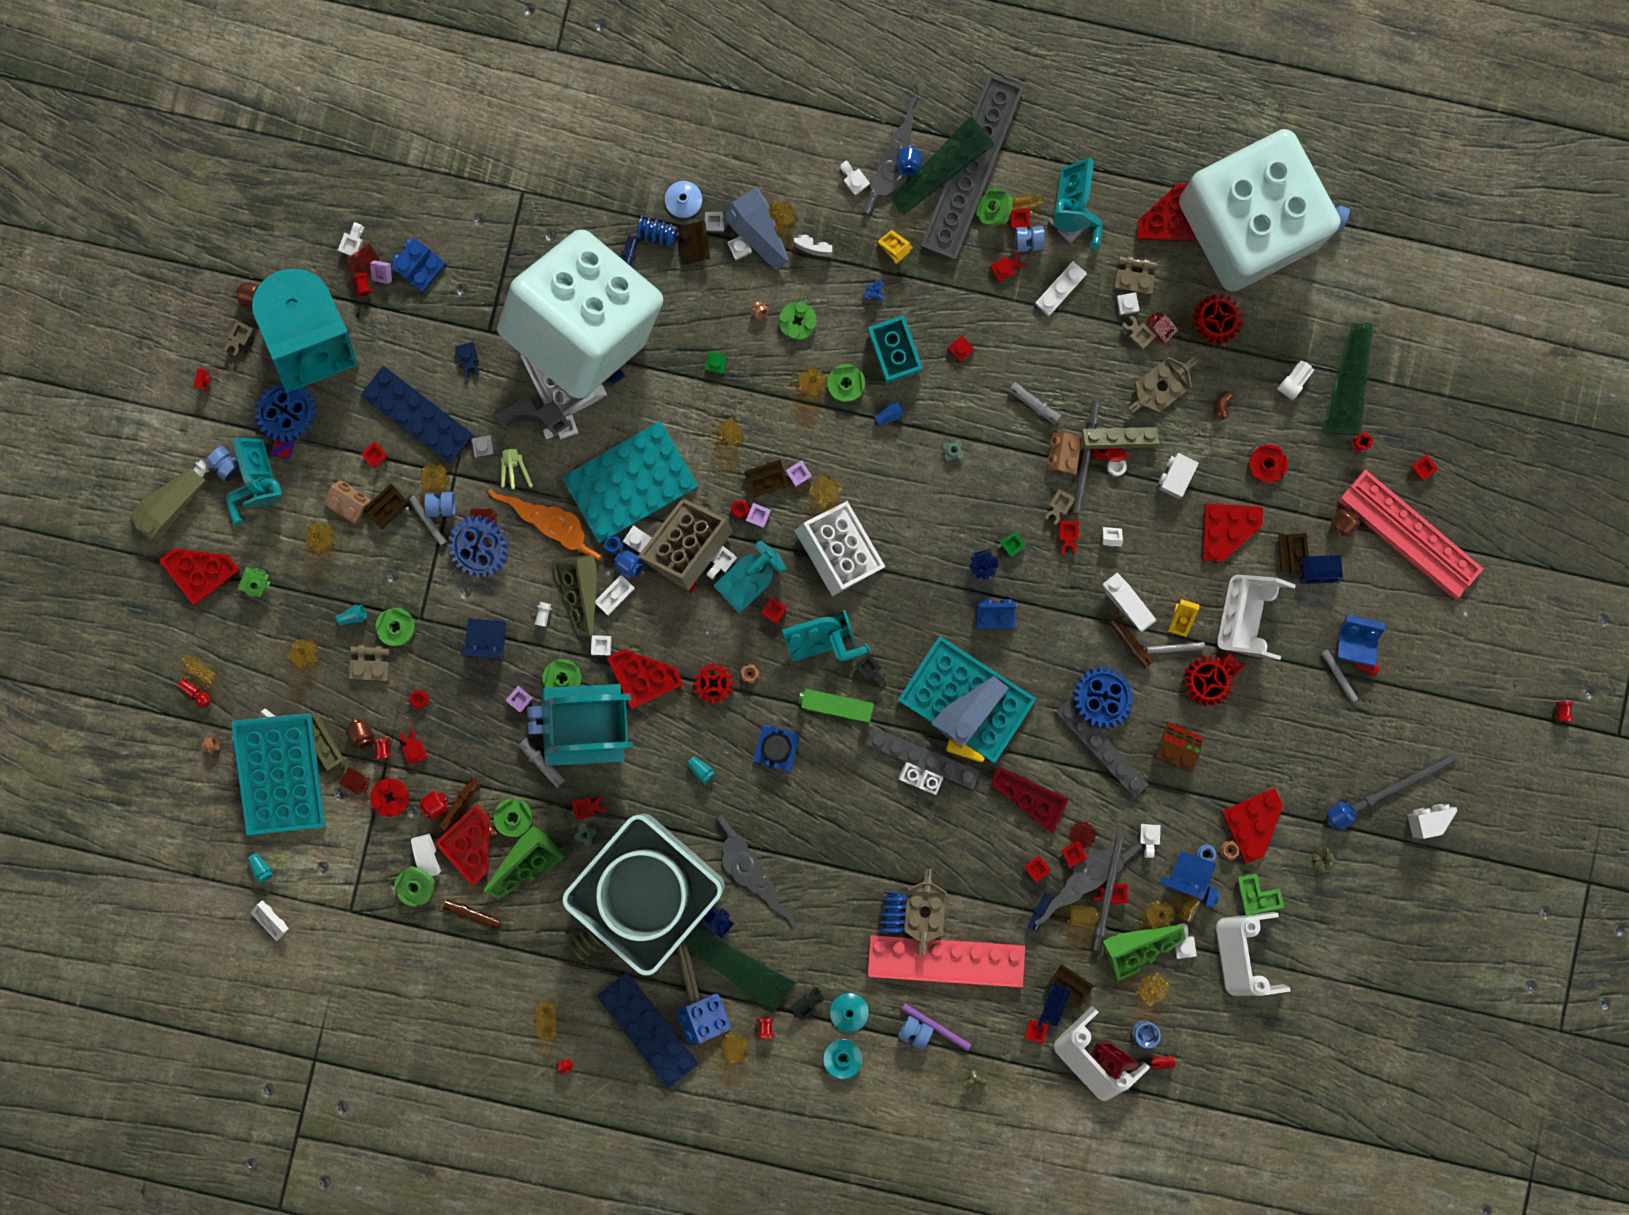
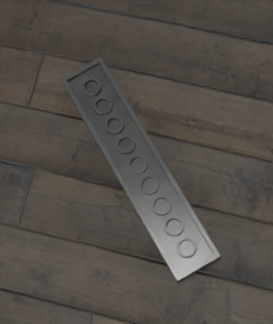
[920,73,1024,261]

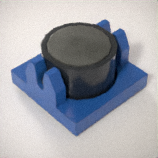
[753,724,800,772]

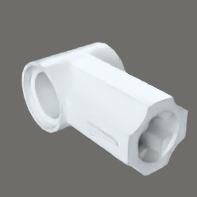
[1277,361,1314,401]

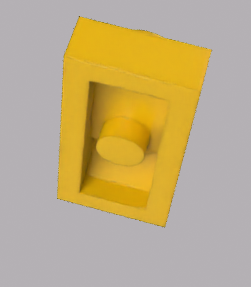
[877,230,913,264]
[1168,599,1199,637]

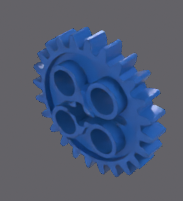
[254,382,318,443]
[448,515,510,578]
[1072,666,1135,729]

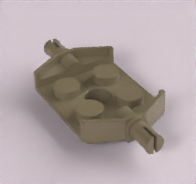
[1128,356,1198,414]
[904,869,946,955]

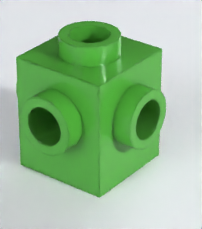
[238,567,270,597]

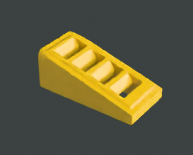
[946,739,985,762]

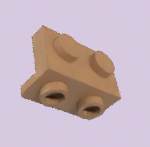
[1047,432,1082,475]
[323,480,371,524]

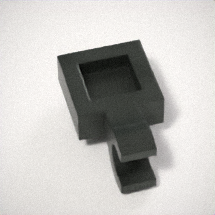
[855,654,886,687]
[790,987,825,1021]

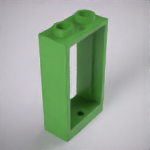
[798,689,874,723]

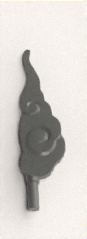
[862,97,917,215]
[716,815,796,927]
[1034,842,1143,925]

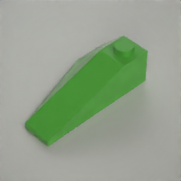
[484,826,565,899]

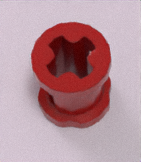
[351,273,372,297]
[1351,433,1373,453]
[1220,652,1245,676]
[1555,701,1574,722]
[373,738,392,759]
[756,1017,775,1039]

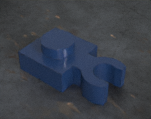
[455,342,480,378]

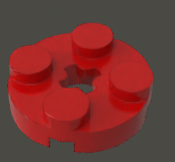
[1248,444,1288,483]
[370,778,410,817]

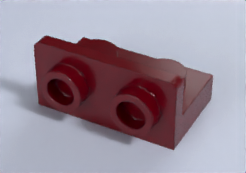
[1091,1042,1138,1079]

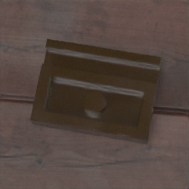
[678,221,710,265]
[744,460,789,498]
[364,484,410,530]
[1278,533,1310,574]
[1046,964,1094,1010]

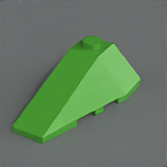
[1103,925,1186,981]

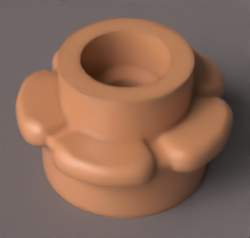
[751,302,769,319]
[741,664,759,683]
[202,736,220,755]
[1221,841,1240,860]

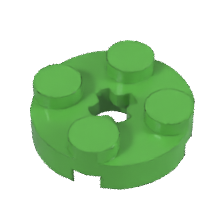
[976,188,1013,227]
[779,302,817,341]
[827,364,865,403]
[376,608,415,646]
[543,659,582,688]
[494,799,533,837]
[394,866,435,906]

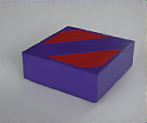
[271,439,295,460]

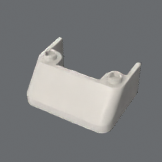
[1217,575,1296,660]
[1216,911,1290,996]
[1054,1006,1150,1101]

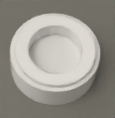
[1107,460,1127,477]

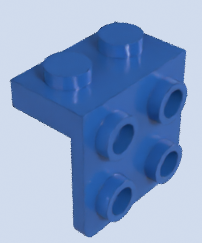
[676,994,730,1046]

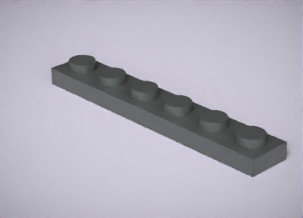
[1055,699,1148,797]
[866,727,980,789]

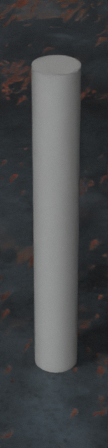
[408,496,447,546]
[1146,642,1205,654]
[1321,649,1358,703]

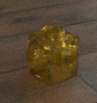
[768,201,798,233]
[798,368,827,397]
[419,462,450,492]
[808,473,842,508]
[305,522,337,554]
[286,639,320,669]
[1142,899,1175,929]
[1136,972,1170,1007]

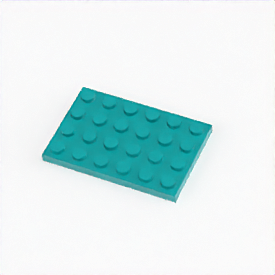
[561,421,699,544]
[898,636,1036,763]
[231,713,326,835]

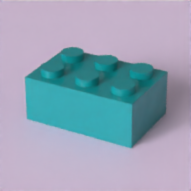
[867,315,923,385]

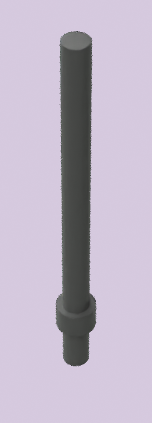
[1072,401,1100,514]
[1353,754,1457,812]
[1093,835,1124,951]

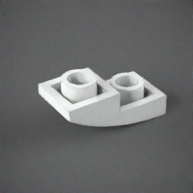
[794,235,832,257]
[898,761,944,795]
[411,834,441,876]

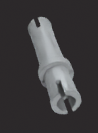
[1008,381,1061,425]
[518,738,565,789]

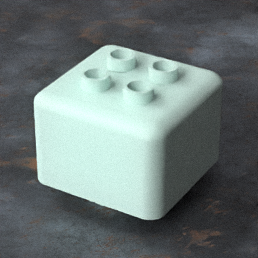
[1179,129,1341,291]
[497,229,663,398]
[563,814,725,975]

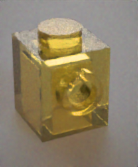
[716,417,744,446]
[1069,904,1099,927]
[721,1032,748,1064]

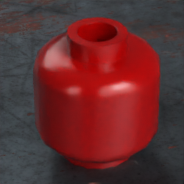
[419,791,449,819]

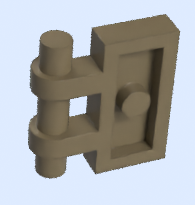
[1114,256,1157,295]
[349,645,390,681]

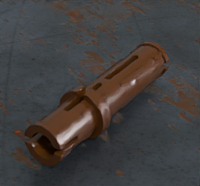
[1109,616,1154,669]
[438,777,481,831]
[443,898,502,930]

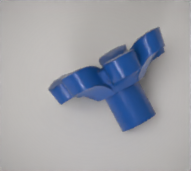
[863,279,884,301]

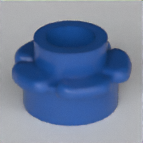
[603,536,622,554]

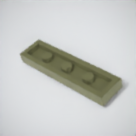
[1081,427,1160,449]

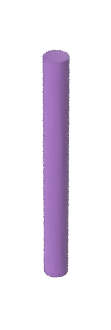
[901,1003,971,1051]

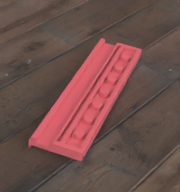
[1338,469,1483,600]
[868,935,1025,987]

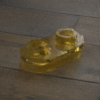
[536,1001,558,1041]

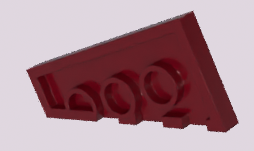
[990,767,1069,834]

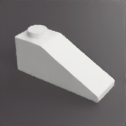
[1102,572,1156,632]

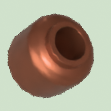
[235,282,260,308]
[1331,508,1360,537]
[346,719,374,749]

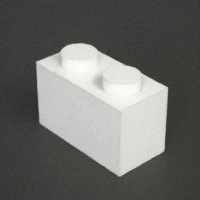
[1158,453,1199,499]

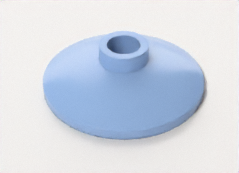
[665,181,702,218]

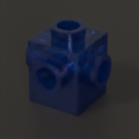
[970,548,999,580]
[700,906,734,938]

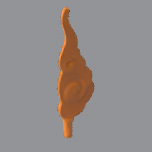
[488,489,601,562]

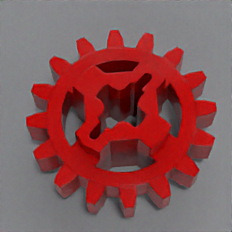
[693,662,735,704]

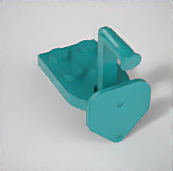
[1053,158,1103,250]
[226,437,282,526]
[713,541,786,613]
[782,610,871,662]

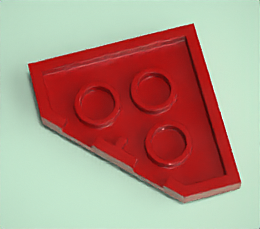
[1137,184,1195,242]
[1202,503,1263,562]
[159,548,241,606]
[607,649,684,709]
[1221,788,1283,864]
[435,804,490,886]

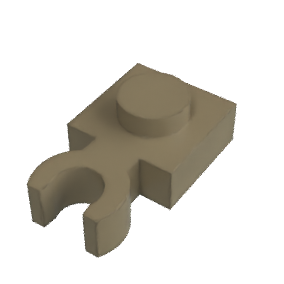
[1122,316,1157,350]
[224,320,255,357]
[1045,489,1076,525]

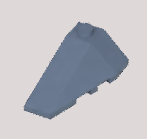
[722,187,789,271]
[931,676,1008,748]

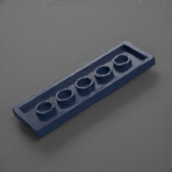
[360,365,474,465]
[596,971,699,1089]

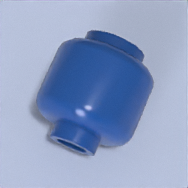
[897,146,921,176]
[614,551,643,579]
[1326,801,1357,830]

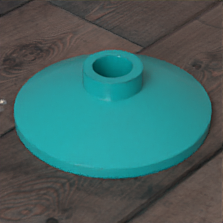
[830,993,869,1032]
[823,1039,862,1079]

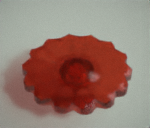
[1069,821,1096,848]

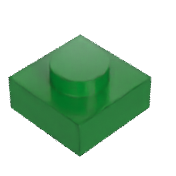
[705,351,728,375]
[999,531,1026,558]

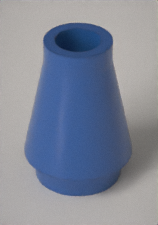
[875,402,904,426]

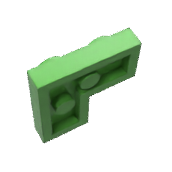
[1237,873,1284,916]

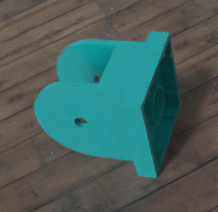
[252,269,359,393]
[541,684,634,766]

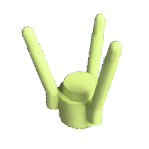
[501,449,532,489]

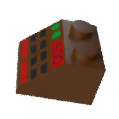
[1153,722,1204,772]

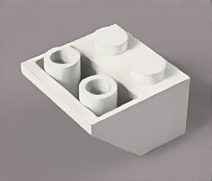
[1408,804,1457,839]

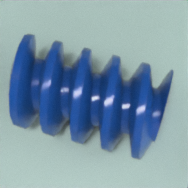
[637,215,678,248]
[879,891,907,933]

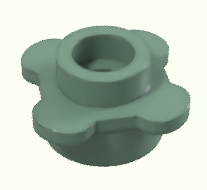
[943,440,964,461]
[574,823,597,846]

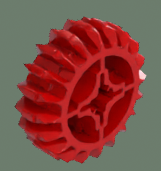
[1192,294,1244,345]
[1182,655,1235,707]

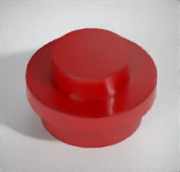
[731,500,750,519]
[409,690,429,709]
[556,1059,575,1075]

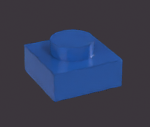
[1202,886,1219,907]

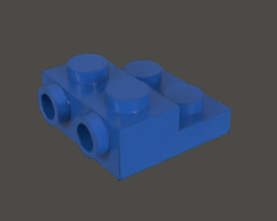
[391,238,446,293]

